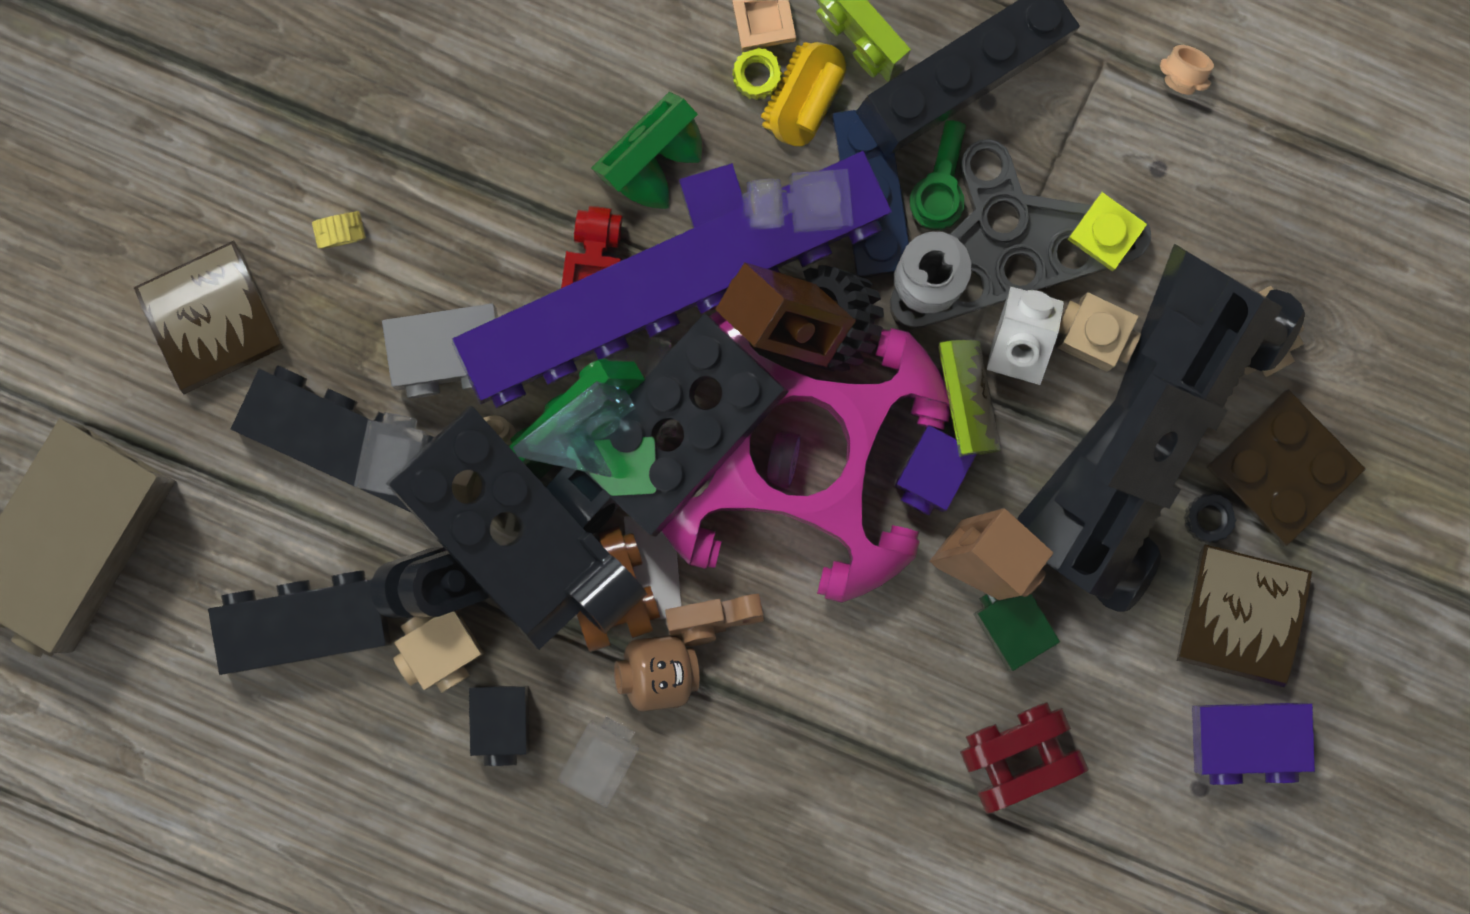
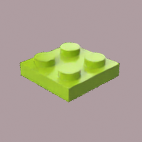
[816,0,911,82]

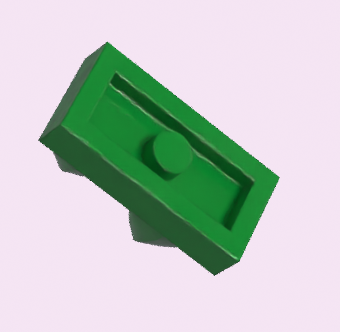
[591,91,703,209]

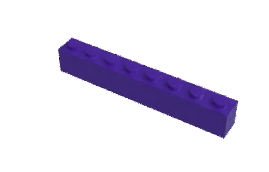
[452,151,892,408]

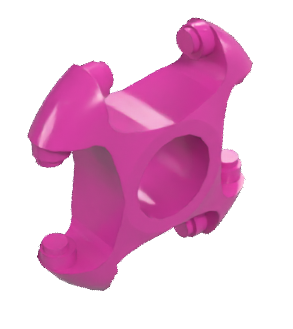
[662,311,951,603]

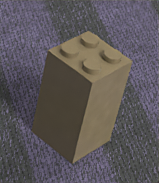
[0,418,176,657]

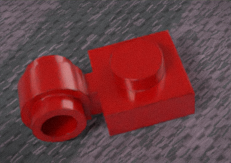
[561,206,623,288]

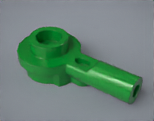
[909,120,966,230]

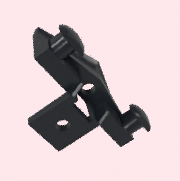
[1017,244,1305,612]

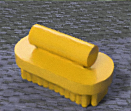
[761,42,846,146]

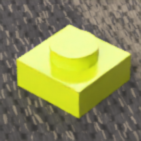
[1067,192,1147,272]

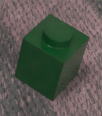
[973,594,1060,671]

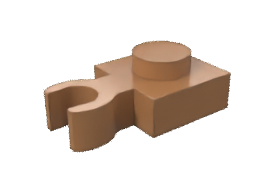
[665,594,764,646]

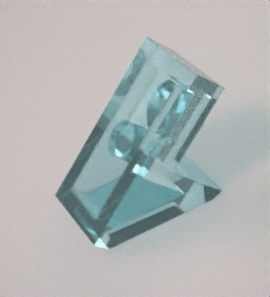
[513,381,636,477]

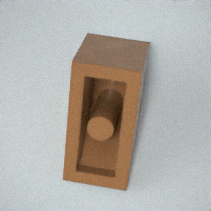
[929,508,1054,600]

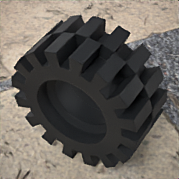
[793,265,884,372]

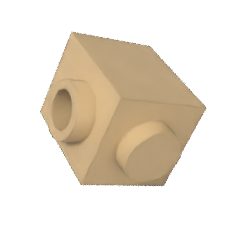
[1057,292,1141,372]
[393,610,485,693]

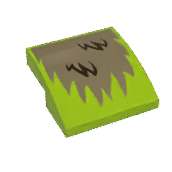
[938,340,1001,457]

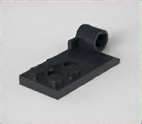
[385,406,647,650]

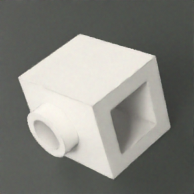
[987,286,1064,385]

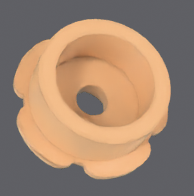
[1160,45,1214,95]

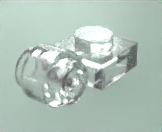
[742,169,853,233]

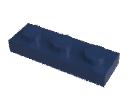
[832,110,909,278]

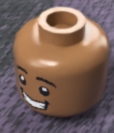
[614,636,700,712]

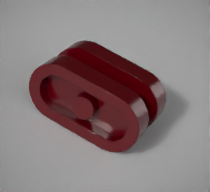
[960,702,1089,814]

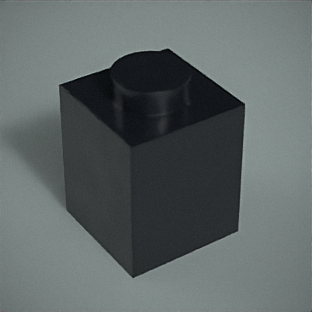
[469,686,530,766]

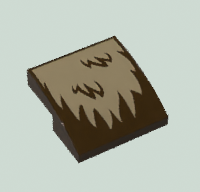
[134,241,284,395]
[1177,544,1313,688]

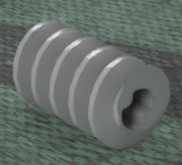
[894,232,972,313]

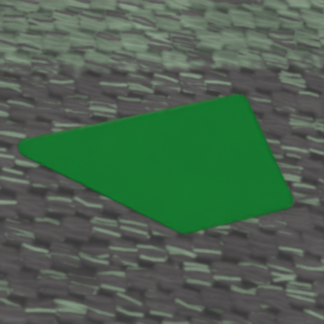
[563,437,656,496]

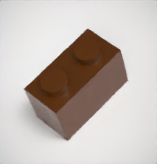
[715,262,856,367]

